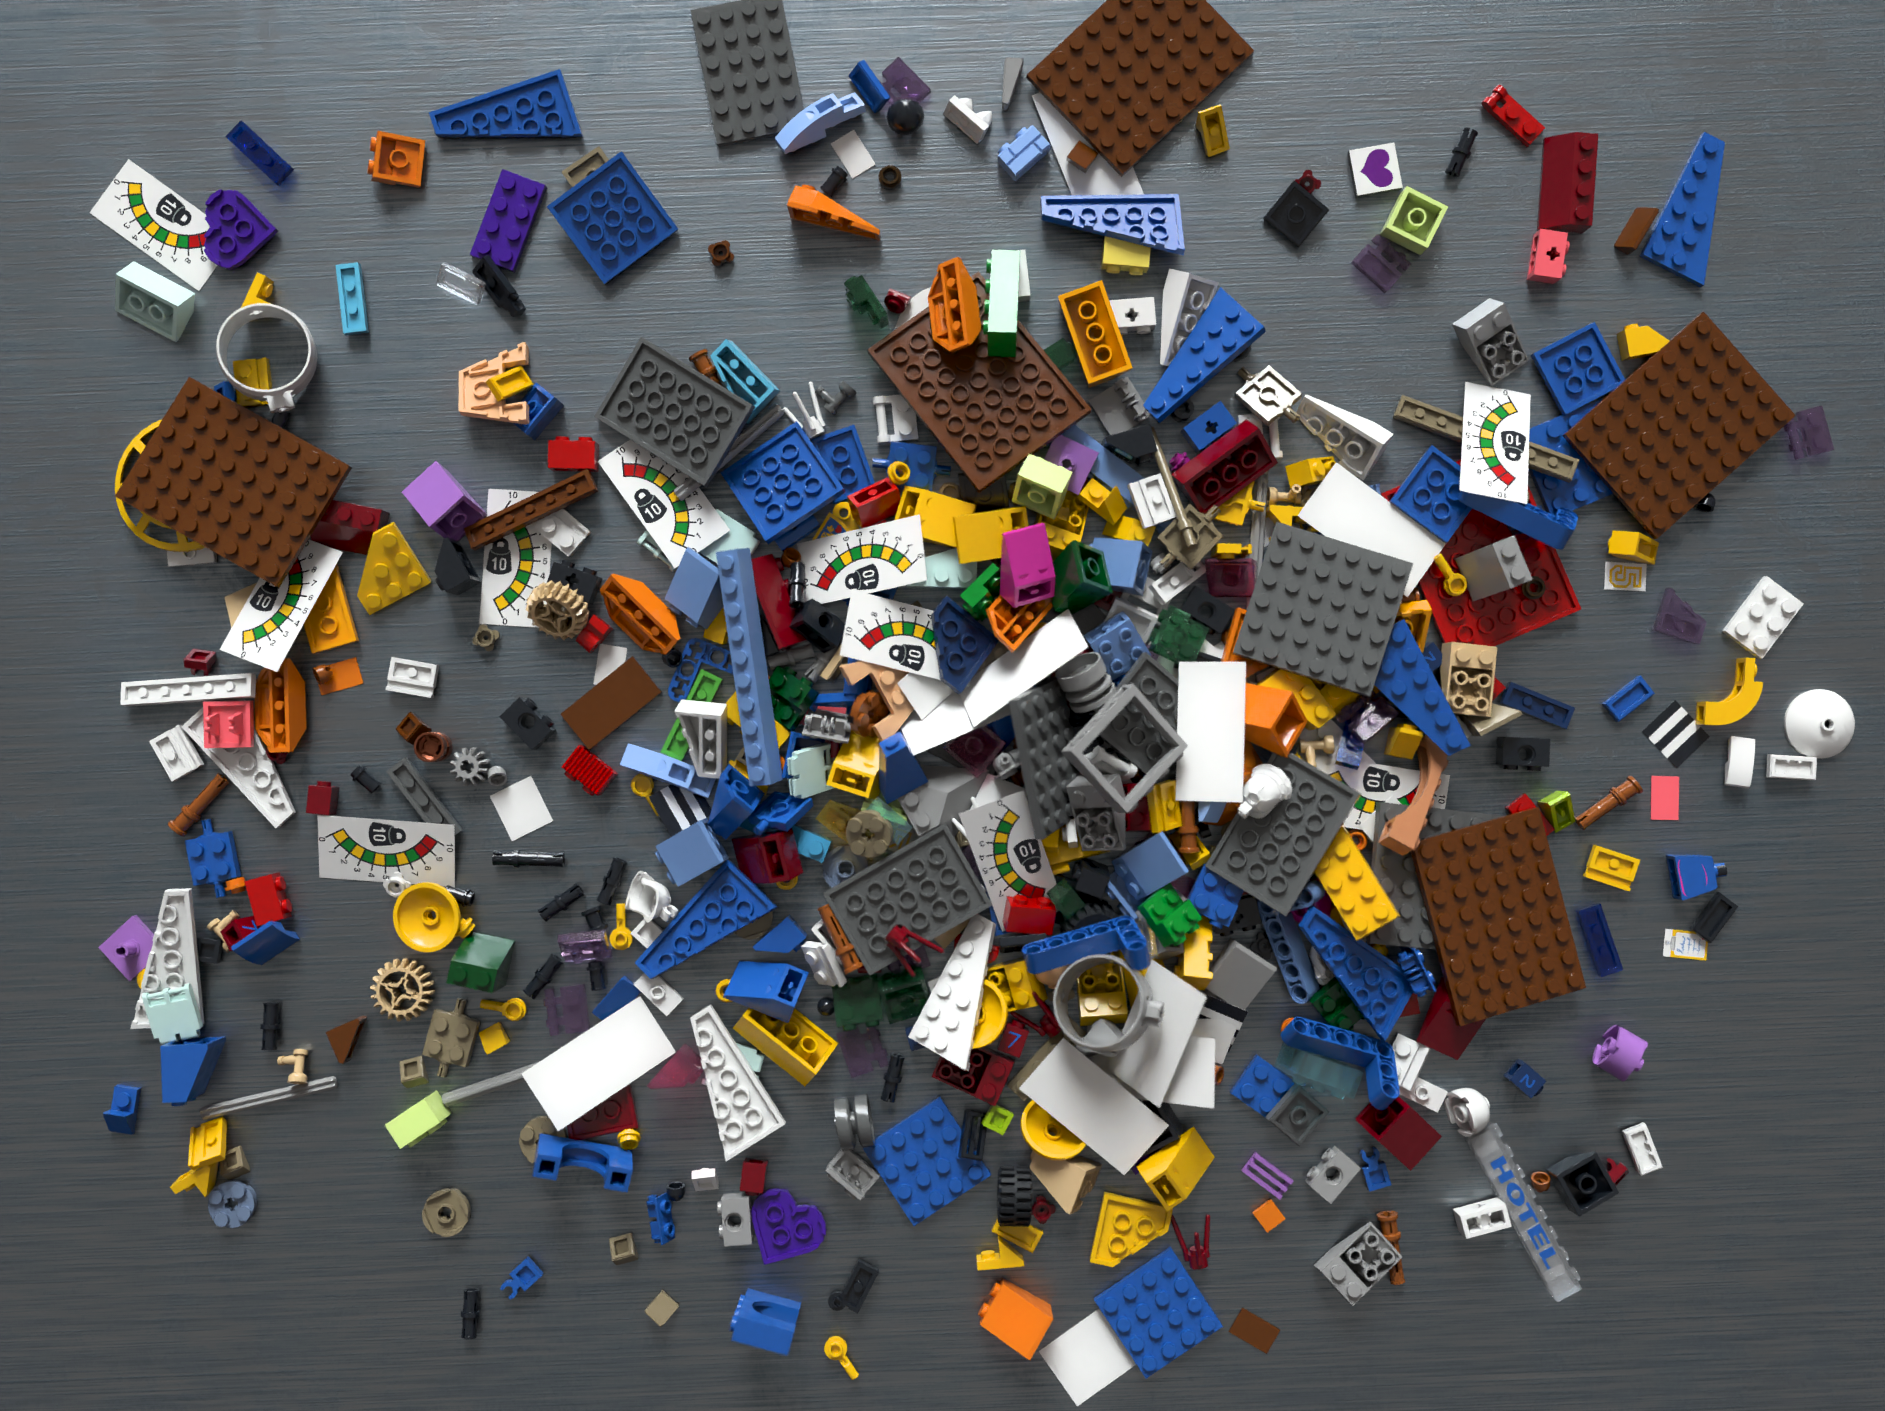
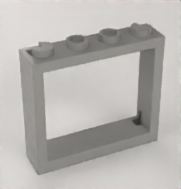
[1061,684,1188,813]

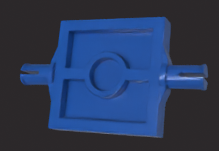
[872,441,951,491]
[748,791,814,836]
[185,819,241,898]

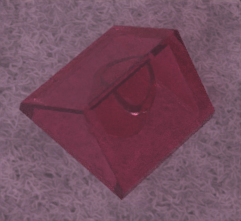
[1205,558,1257,597]
[943,725,1006,778]

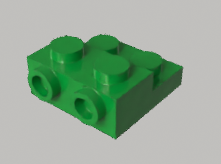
[960,563,1001,621]
[1138,883,1202,947]

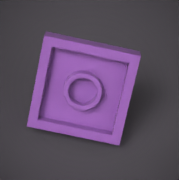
[1044,435,1099,495]
[98,915,154,982]

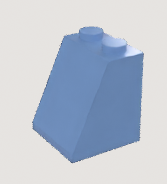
[1089,537,1153,596]
[665,547,723,629]
[655,818,729,887]

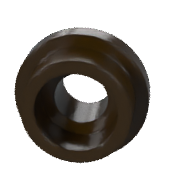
[878,165,902,189]
[1521,576,1545,600]

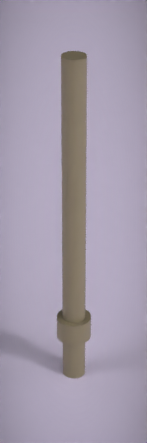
[1151,427,1197,549]

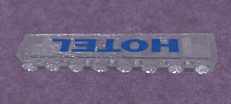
[1464,1121,1582,1302]

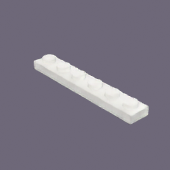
[120,673,256,707]

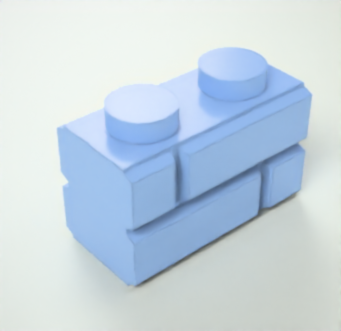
[997,125,1051,182]

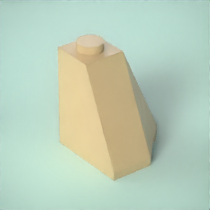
[1030,1151,1102,1214]

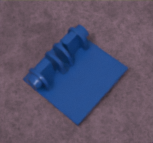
[1397,946,1436,997]

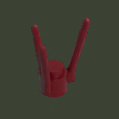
[884,925,944,977]
[1010,991,1062,1038]
[1171,1214,1210,1270]

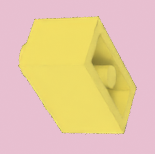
[1101,236,1151,276]

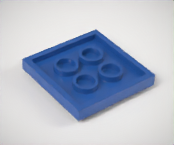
[1531,322,1625,415]
[1389,445,1472,543]

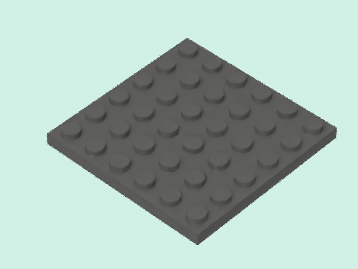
[1233,522,1413,698]
[1366,802,1503,949]

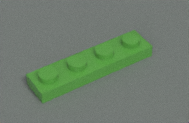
[661,669,723,762]

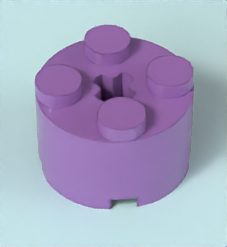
[1592,1025,1648,1082]

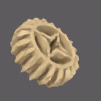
[525,580,590,640]
[370,958,435,1022]

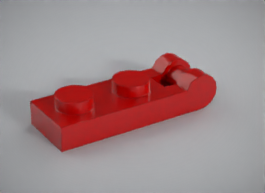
[1481,85,1545,147]

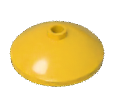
[393,882,461,952]
[973,979,1008,1049]
[1021,1100,1086,1161]

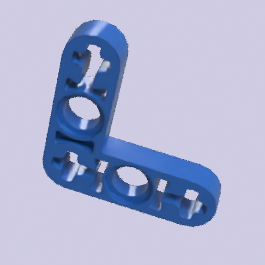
[668,638,733,702]

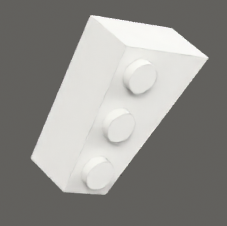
[675,700,727,779]

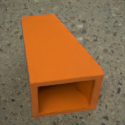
[1244,683,1308,758]
[978,1277,1053,1360]

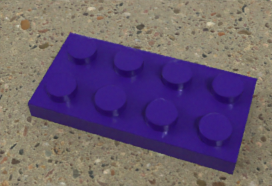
[470,169,547,273]

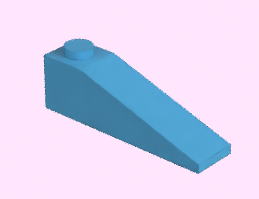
[739,818,833,863]

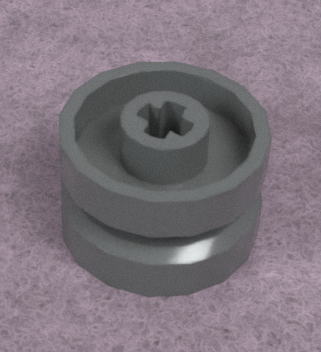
[834,1094,875,1151]

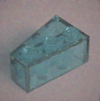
[1274,1042,1364,1099]

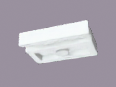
[1127,473,1176,529]
[533,509,591,557]
[385,657,439,698]
[149,725,204,782]
[801,941,847,987]
[1392,1033,1431,1091]

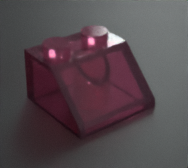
[647,1043,704,1089]

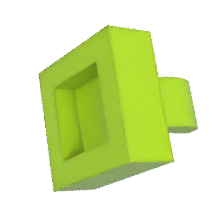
[982,1105,1014,1135]

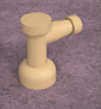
[1267,484,1302,505]
[1299,735,1334,767]
[207,910,239,953]
[277,1049,308,1084]

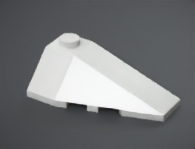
[1160,268,1219,366]
[1296,395,1394,480]

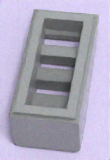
[1002,57,1024,111]

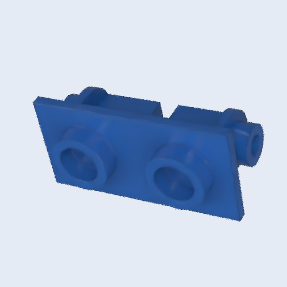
[646,1192,675,1245]

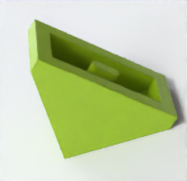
[1537,791,1576,833]

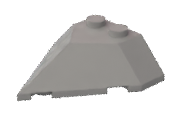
[898,765,989,838]

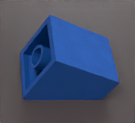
[160,1037,226,1106]

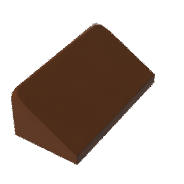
[1614,207,1659,255]

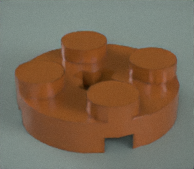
[850,690,889,738]

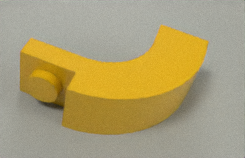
[1696,658,1763,725]

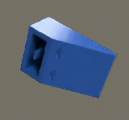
[723,961,809,1023]

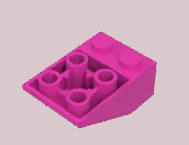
[1000,523,1056,608]

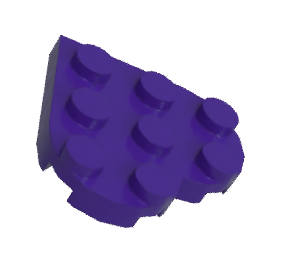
[204,189,279,270]
[751,1188,827,1265]

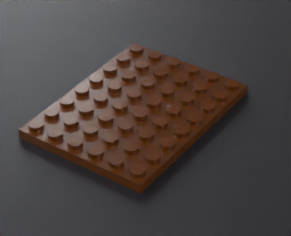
[1026,0,1254,177]
[867,271,1092,493]
[1562,311,1796,539]
[115,377,352,588]
[1411,807,1586,1026]

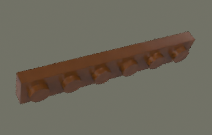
[464,469,598,551]

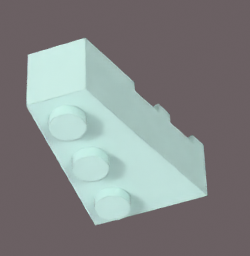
[907,548,977,590]

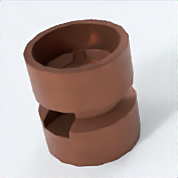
[414,732,453,762]

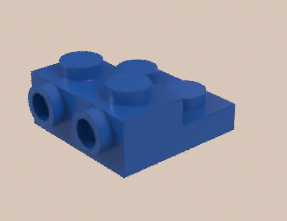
[1187,864,1244,929]

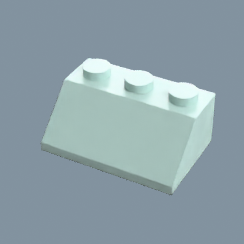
[115,262,195,342]

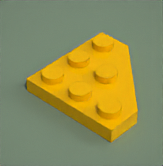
[357,522,431,615]
[1089,1192,1173,1267]

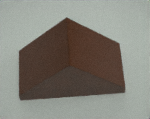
[326,1015,367,1064]

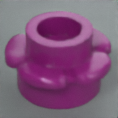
[1169,452,1190,471]

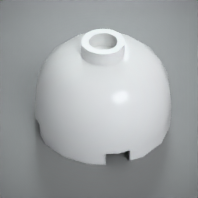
[1444,1088,1490,1137]

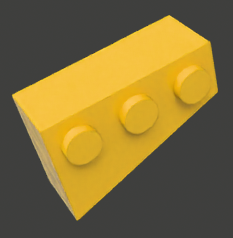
[1255,668,1336,731]
[1173,915,1213,990]

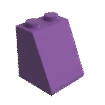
[402,461,487,541]

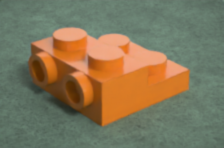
[367,131,425,188]

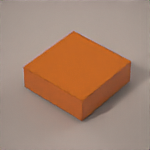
[1252,1198,1286,1233]

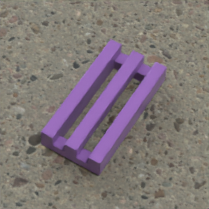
[1242,1152,1293,1200]

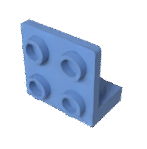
[1083,611,1151,680]
[1105,870,1150,920]

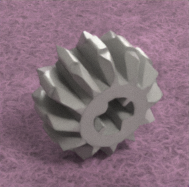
[450,747,490,786]

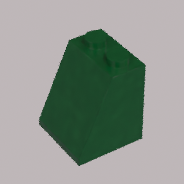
[1052,540,1113,615]
[446,931,515,993]

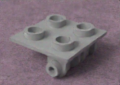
[1089,376,1151,435]
[802,708,854,744]
[993,753,1021,781]

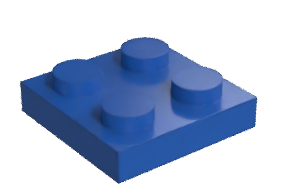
[1230,1054,1295,1118]

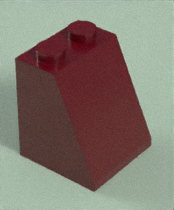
[1355,1096,1442,1171]

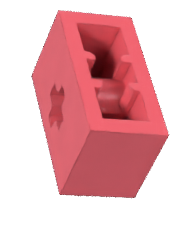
[1527,229,1570,284]

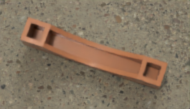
[1378,729,1449,856]

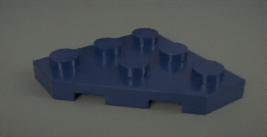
[931,596,999,694]

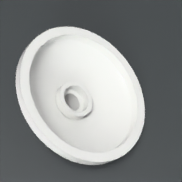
[1784,689,1855,759]

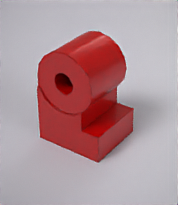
[576,615,613,653]

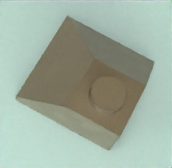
[1456,703,1523,736]

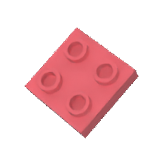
[203,701,254,748]

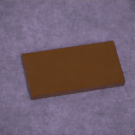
[560,656,662,750]

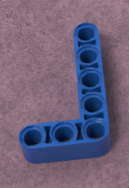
[1457,491,1578,550]
[1022,916,1151,974]
[1281,1017,1400,1110]

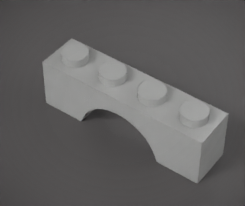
[1076,1018,1124,1060]

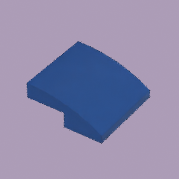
[231,921,300,965]

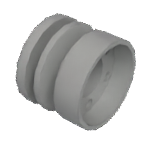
[1055,652,1116,713]

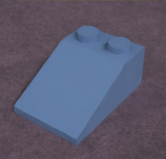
[1111,831,1189,900]

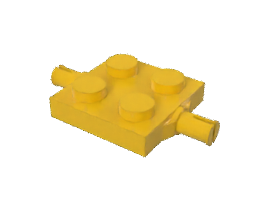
[1211,481,1266,527]

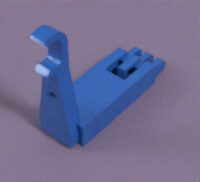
[810,657,873,712]

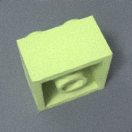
[1380,186,1448,255]
[1012,454,1072,519]
[385,1090,452,1149]

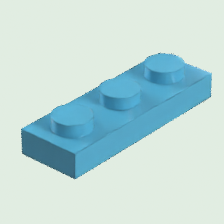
[335,262,369,335]

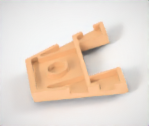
[459,342,529,425]
[839,660,914,742]

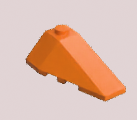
[787,185,881,241]

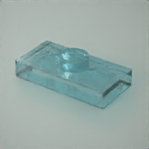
[866,796,913,845]

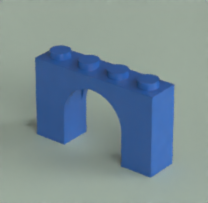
[532,1133,633,1192]
[729,1288,801,1356]

